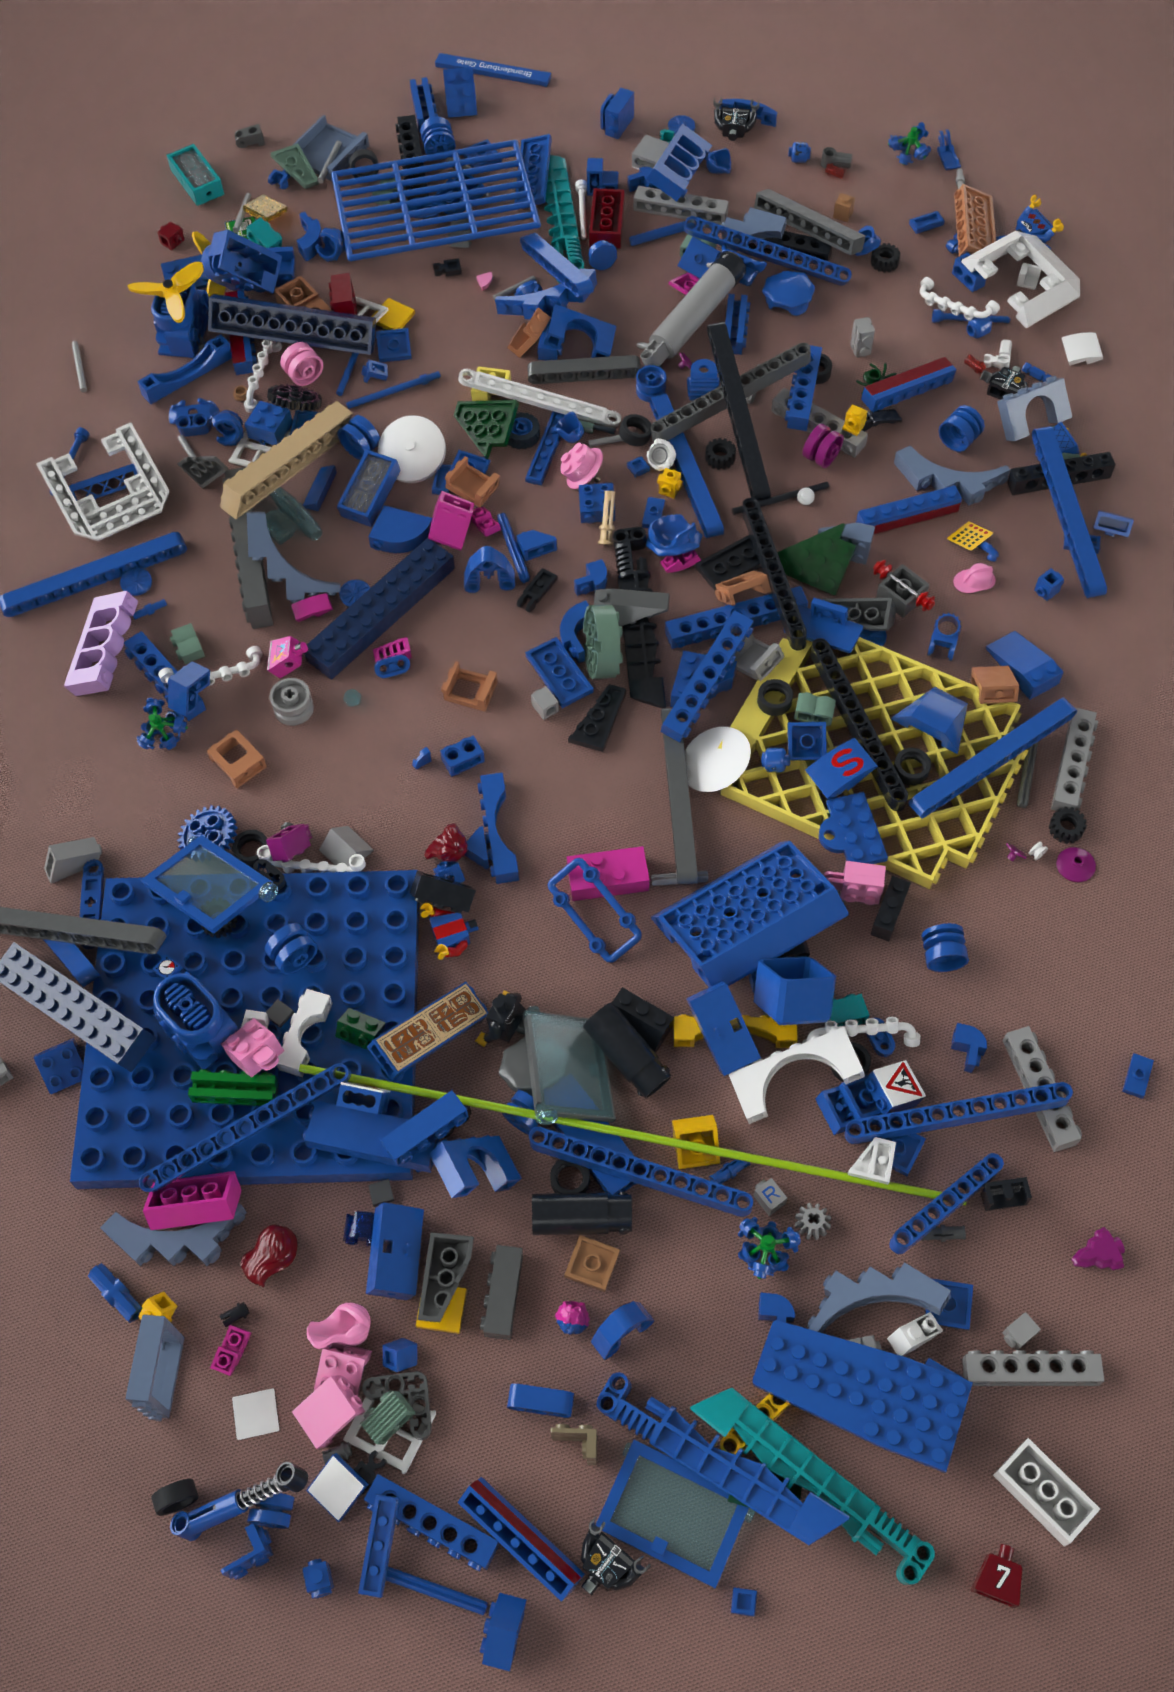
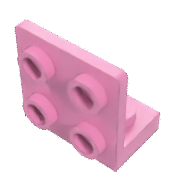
[314,1343,372,1396]

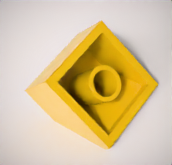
[672,1115,721,1169]

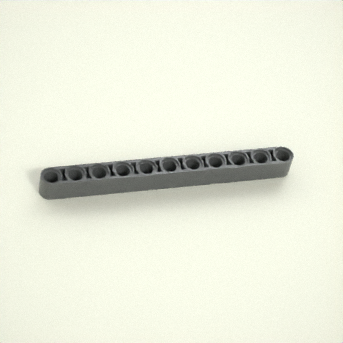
[651,343,811,442]
[661,708,698,885]
[0,907,166,954]

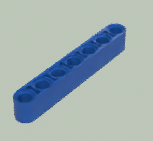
[889,1153,1004,1254]

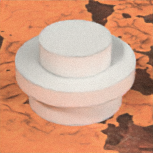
[797,487,814,505]

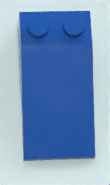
[986,631,1064,700]

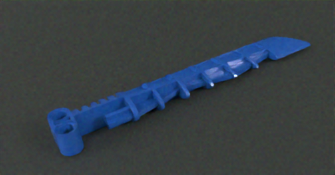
[597,1372,850,1545]

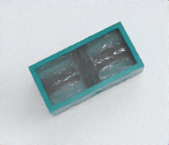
[166,144,224,206]

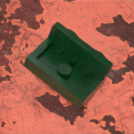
[335,1008,385,1050]

